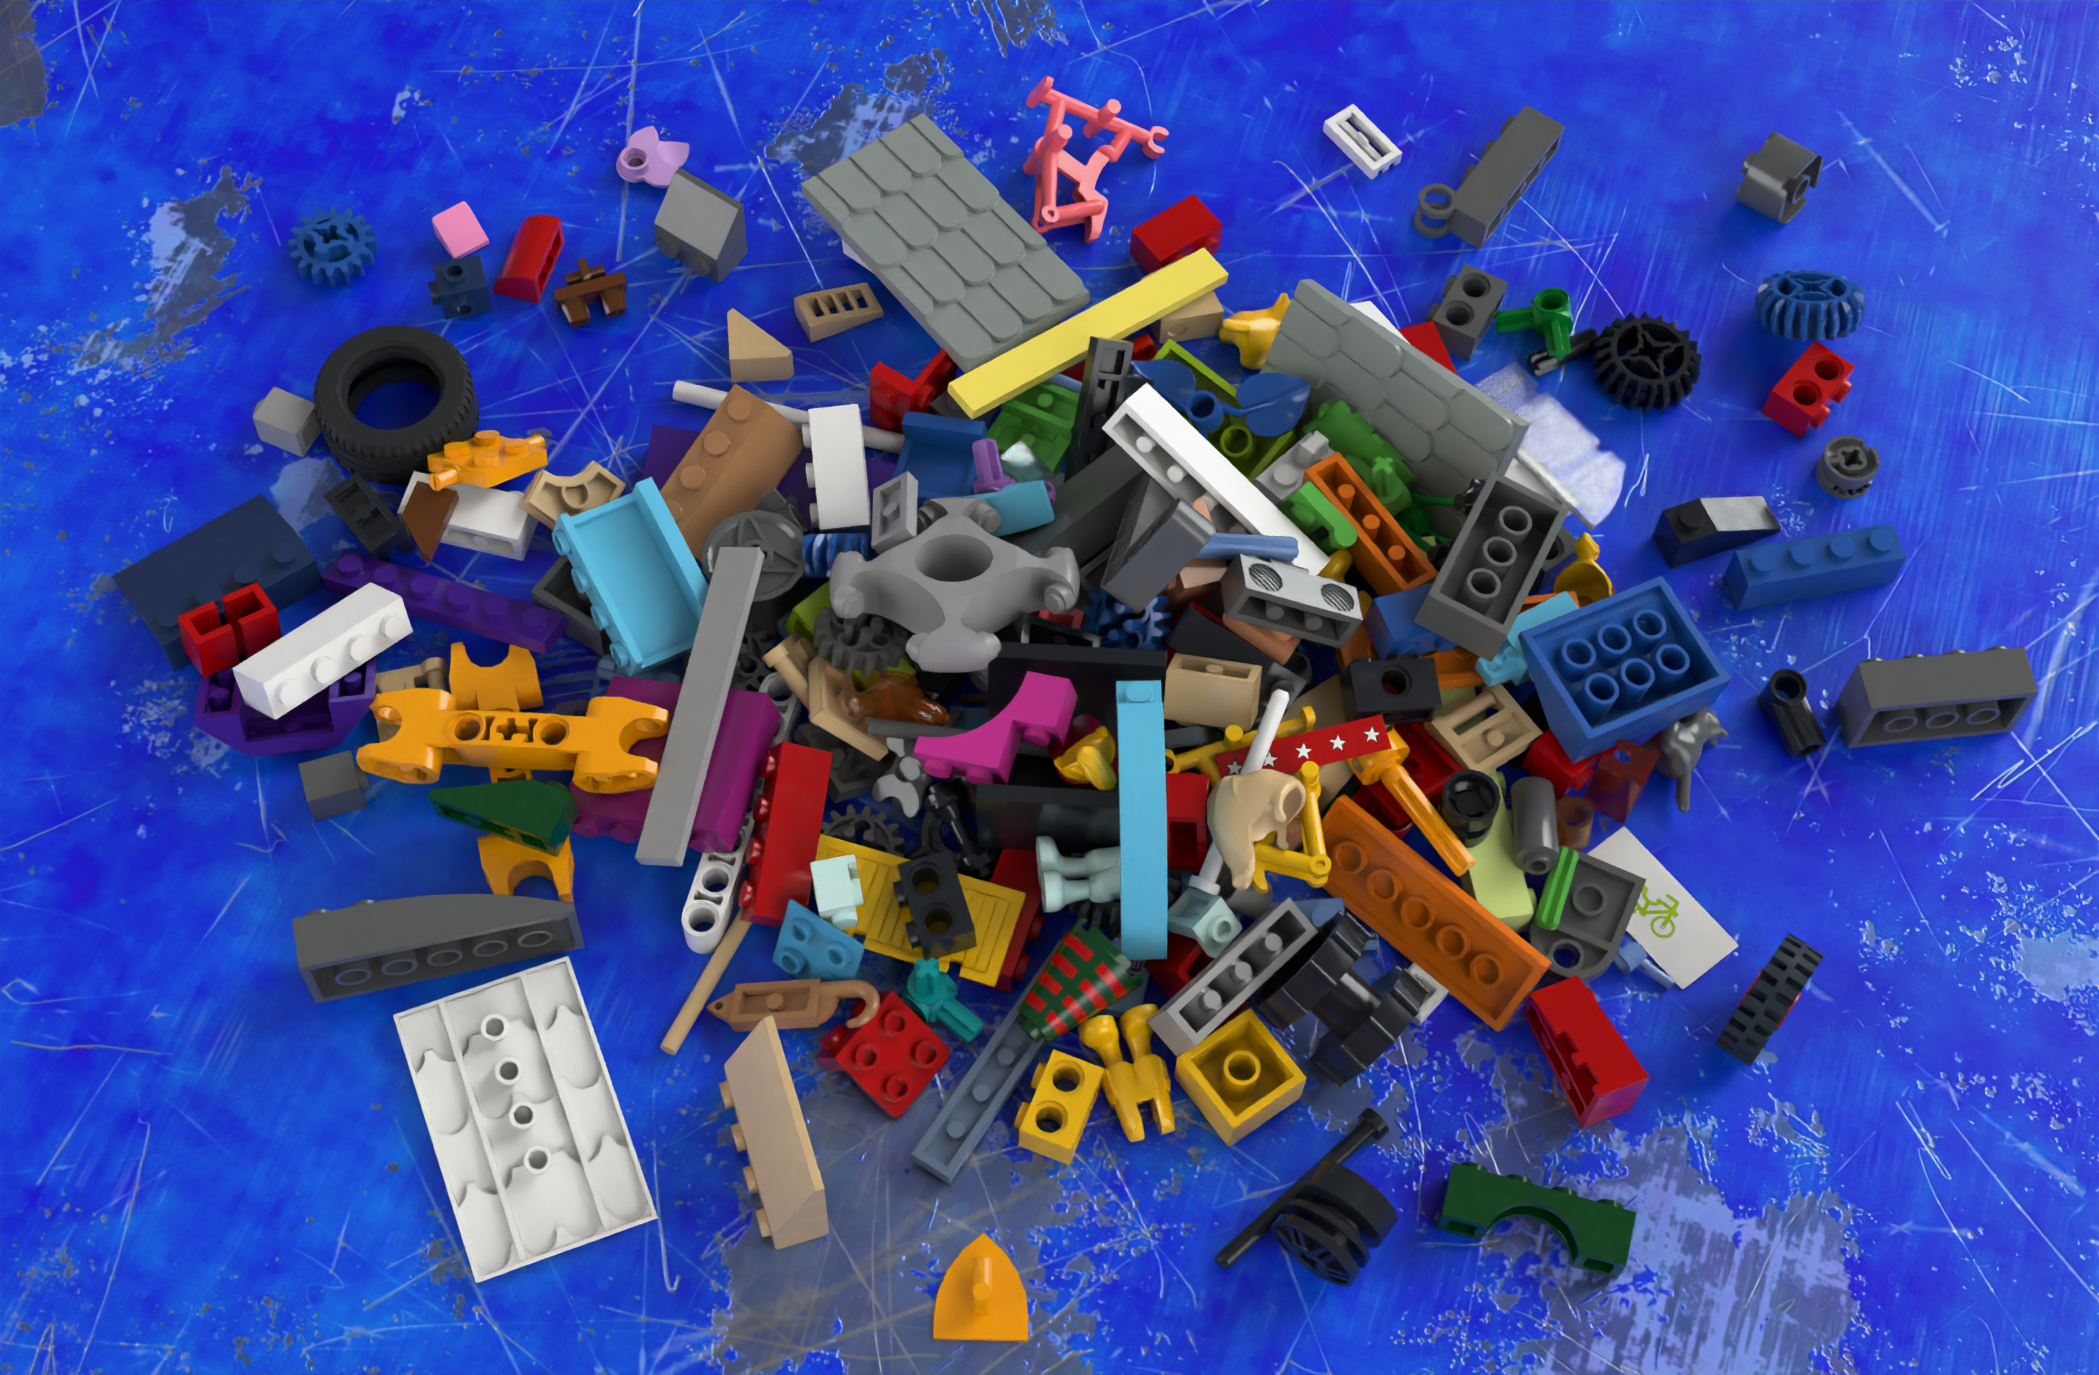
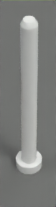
[1188,689,1289,895]

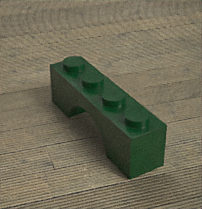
[1435,1162,1636,1279]

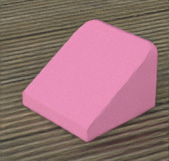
[432,201,490,259]

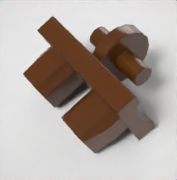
[554,258,627,328]

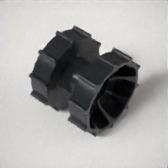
[1251,910,1430,1088]

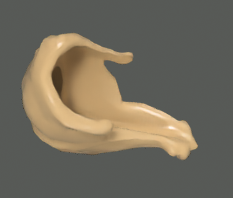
[1207,769,1306,891]

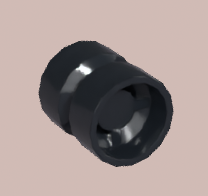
[1436,770,1501,848]

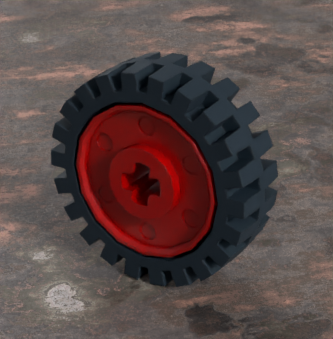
[1715,933,1824,1066]

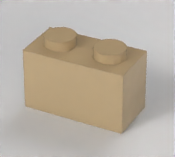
[1163,653,1262,732]

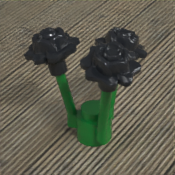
[1393,478,1487,573]

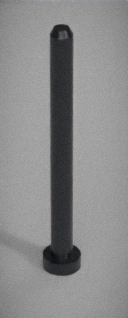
[1215,1108,1389,1269]

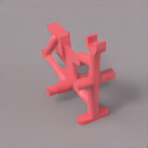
[1023,75,1169,244]

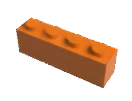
[1302,451,1438,597]

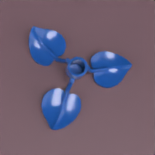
[1129,359,1311,441]

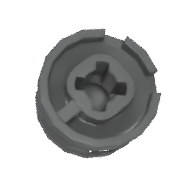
[1815,435,1880,499]

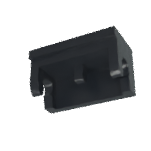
[323,472,416,563]

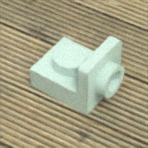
[1167,888,1242,958]

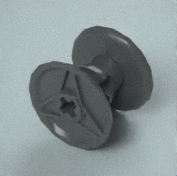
[701,510,813,640]

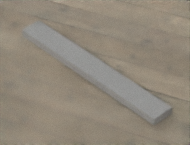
[635,547,765,867]

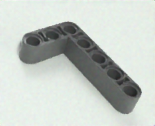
[1101,472,1216,614]

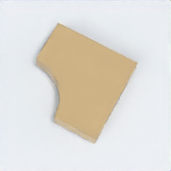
[518,460,626,531]
[808,656,888,761]

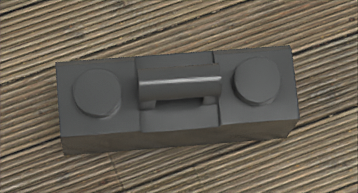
[1220,553,1363,649]

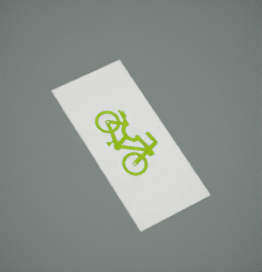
[1587,826,1739,990]

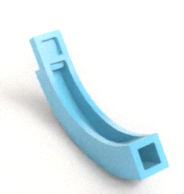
[1116,680,1168,960]

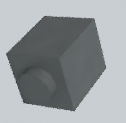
[298,750,371,821]

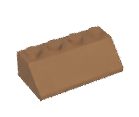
[660,383,805,567]

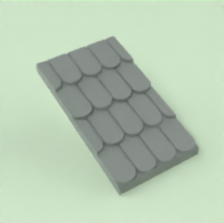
[801,113,1090,374]
[1259,279,1531,544]

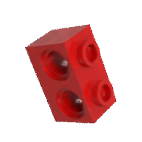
[1762,341,1855,439]

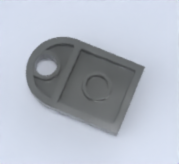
[1527,845,1646,984]

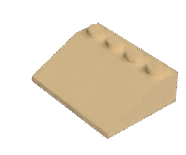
[718,1015,829,1250]

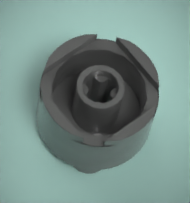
[1735,131,1824,224]

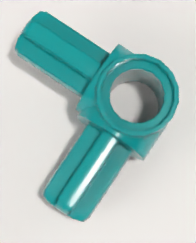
[898,957,984,1043]

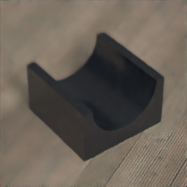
[976,641,1167,853]

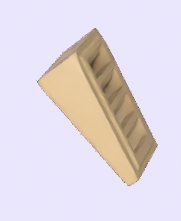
[794,282,883,343]

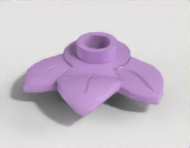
[616,126,690,188]

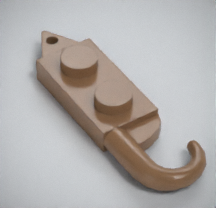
[706,978,880,1032]

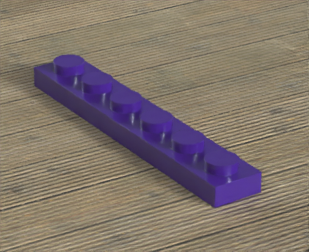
[322,550,567,655]

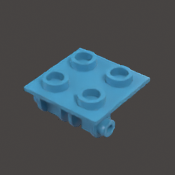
[772,899,866,1008]

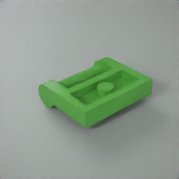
[1275,480,1357,556]

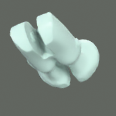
[1036,836,1120,912]

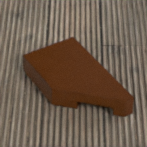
[402,481,459,563]

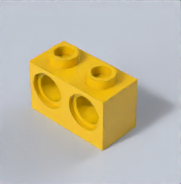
[1014,1049,1104,1165]

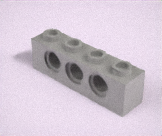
[1147,897,1318,1056]

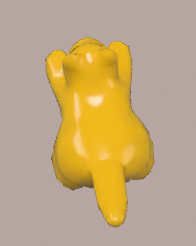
[1219,293,1290,370]

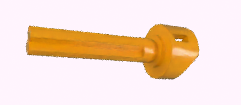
[1344,724,1477,877]

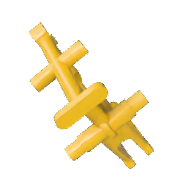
[1165,705,1331,894]

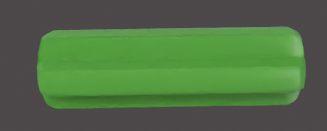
[1534,846,1579,931]

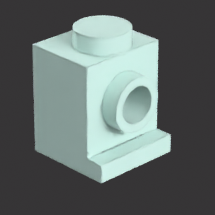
[810,854,864,930]

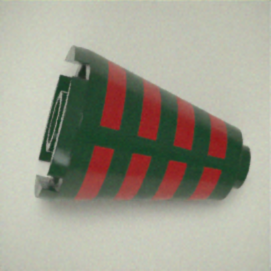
[1017,917,1144,1043]

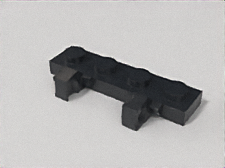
[1063,336,1155,484]

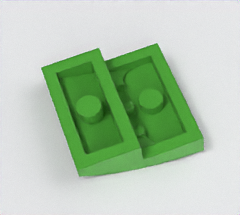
[987,381,1080,480]

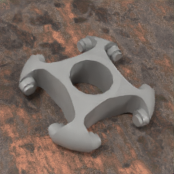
[829,497,1080,673]

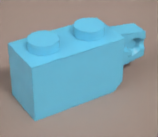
[1474,591,1579,687]

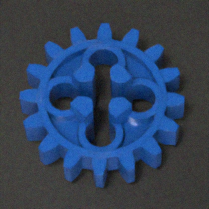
[1082,581,1173,651]

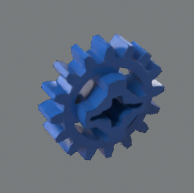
[288,206,378,287]

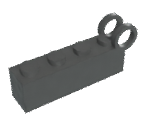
[1413,104,1565,250]

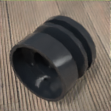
[1271,1161,1398,1287]

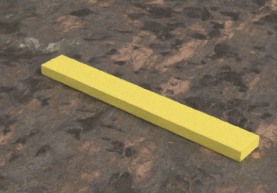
[947,248,1229,420]

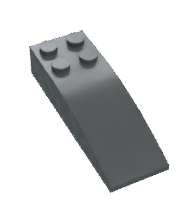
[292,894,585,1004]

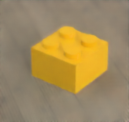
[1174,1008,1307,1147]

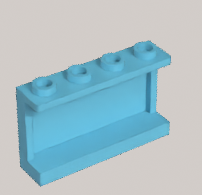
[552,477,709,678]

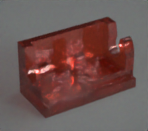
[1582,739,1661,824]

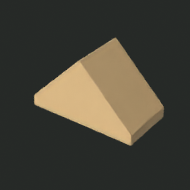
[727,308,794,383]

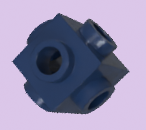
[428,255,493,320]

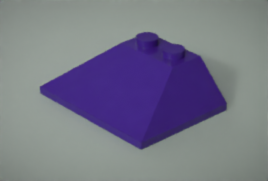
[194,653,378,757]

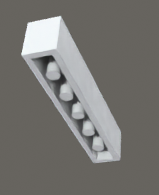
[1102,383,1331,575]

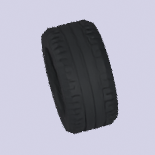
[314,325,479,485]

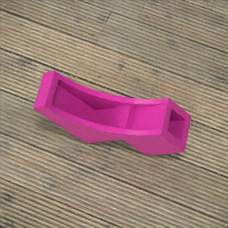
[913,671,1078,785]

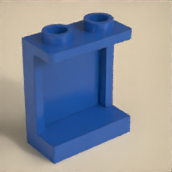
[892,411,989,509]

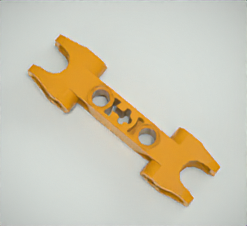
[449,641,575,903]
[356,688,672,794]

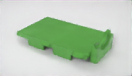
[1298,398,1416,489]

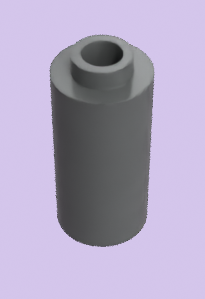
[1510,777,1560,875]

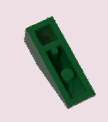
[428,779,580,857]

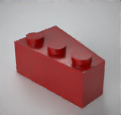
[1522,975,1650,1129]

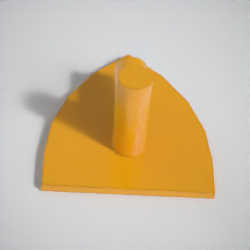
[933,1233,1029,1342]

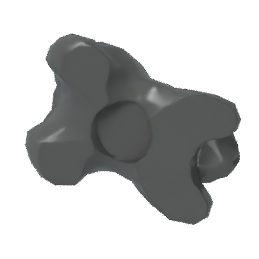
[1640,707,1729,813]
[872,710,962,818]

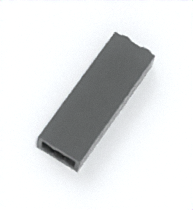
[997,444,1147,567]

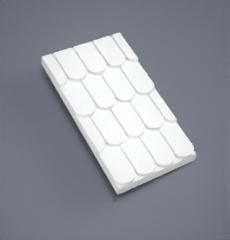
[393,956,658,1283]

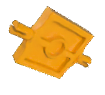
[427,430,548,491]

